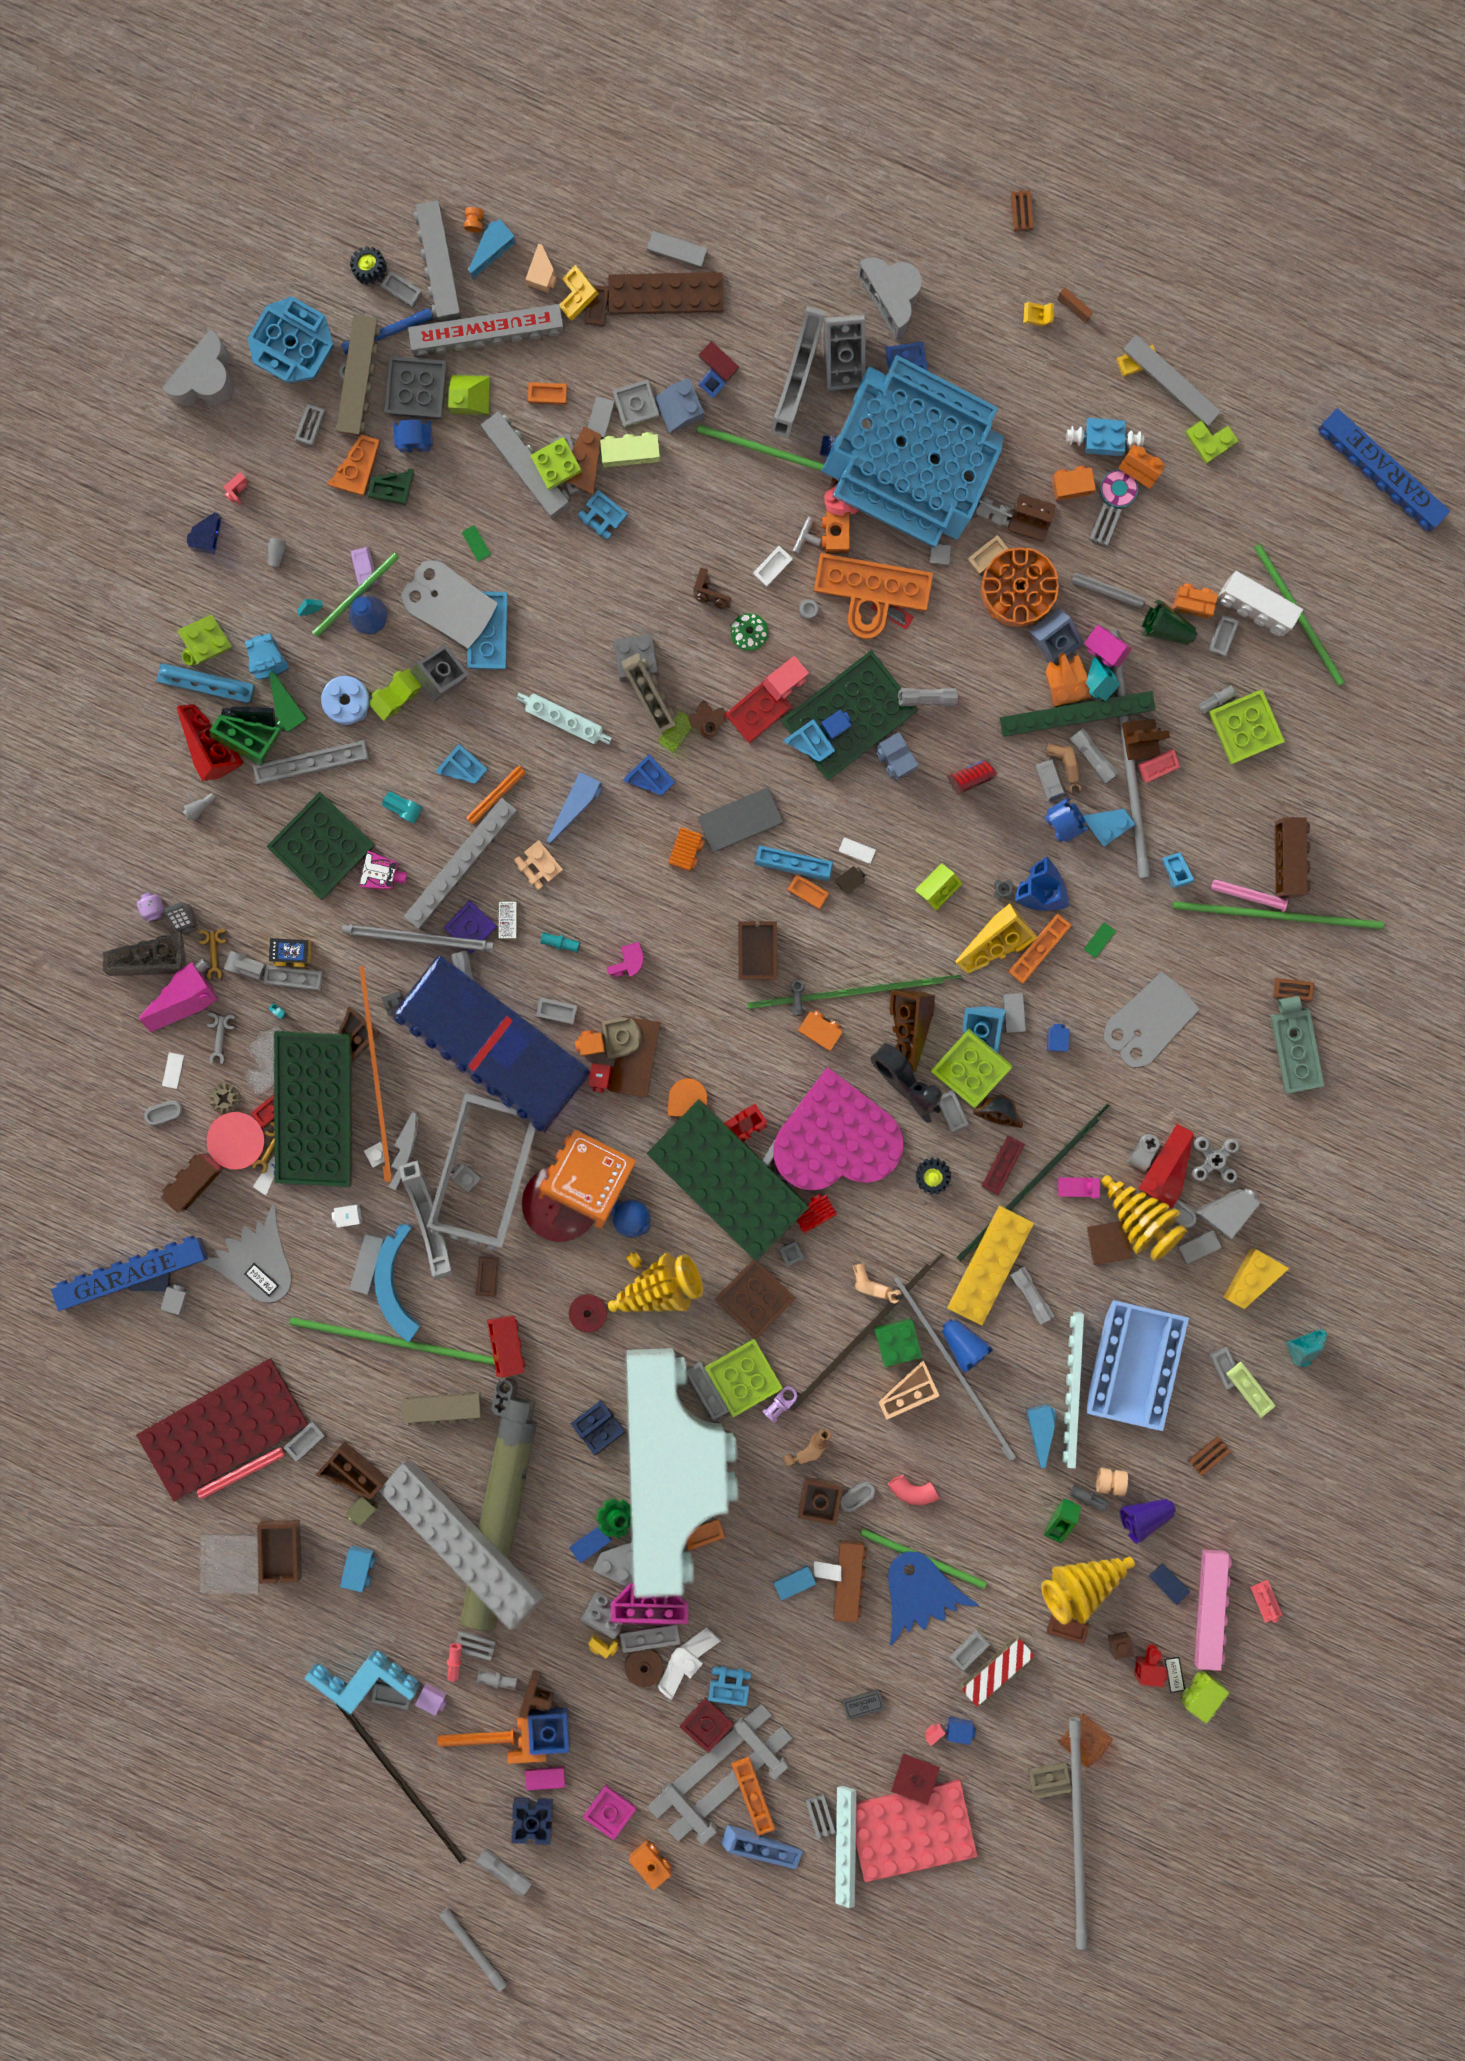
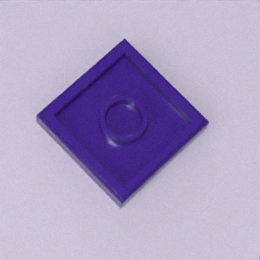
[443,900,498,954]

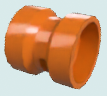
[464,207,484,233]

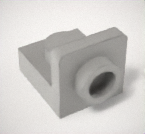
[450,1163,482,1193]

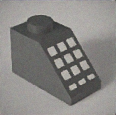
[164,902,198,934]

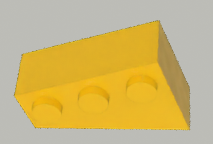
[1223,1248,1289,1309]

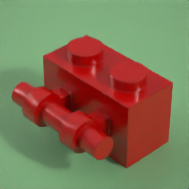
[1134,1644,1168,1688]

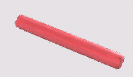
[196,1447,285,1499]

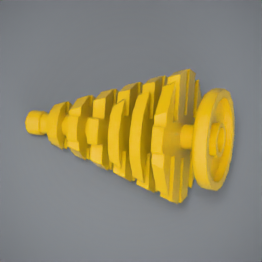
[1101,1175,1187,1262]
[608,1252,703,1312]
[1041,1556,1135,1624]

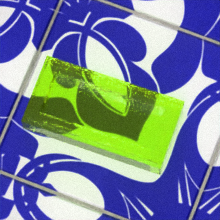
[658,710,692,753]

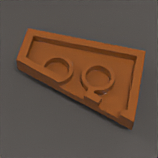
[565,426,601,496]

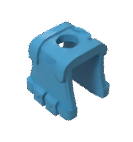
[245,633,289,680]

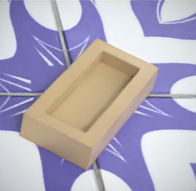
[967,535,1009,575]

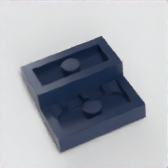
[570,1400,626,1456]

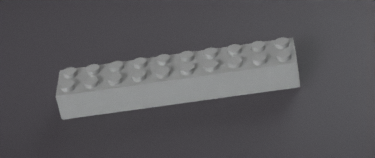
[379,1461,544,1630]

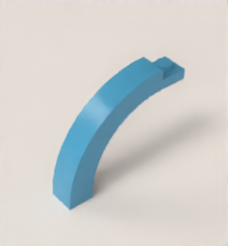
[375,1223,422,1342]

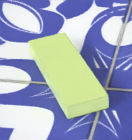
[1226,1362,1276,1418]

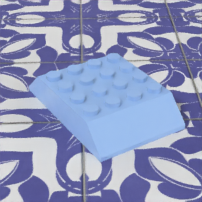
[1087,1300,1189,1431]

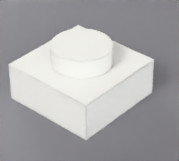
[364,1141,390,1167]

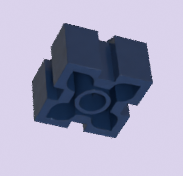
[511,1797,553,1845]

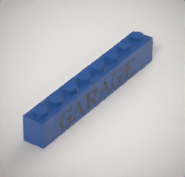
[1317,408,1450,532]
[51,1235,208,1311]

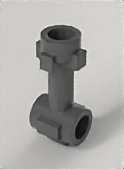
[790,979,805,1016]

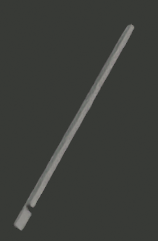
[893,1276,1016,1461]

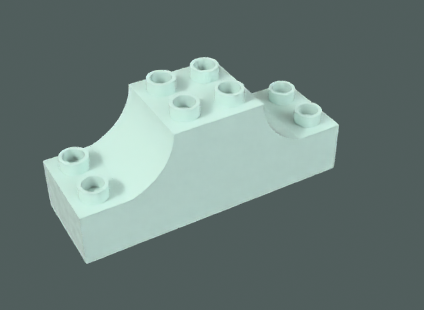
[627,1348,737,1596]

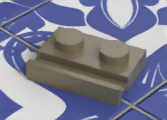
[1028,1762,1072,1799]

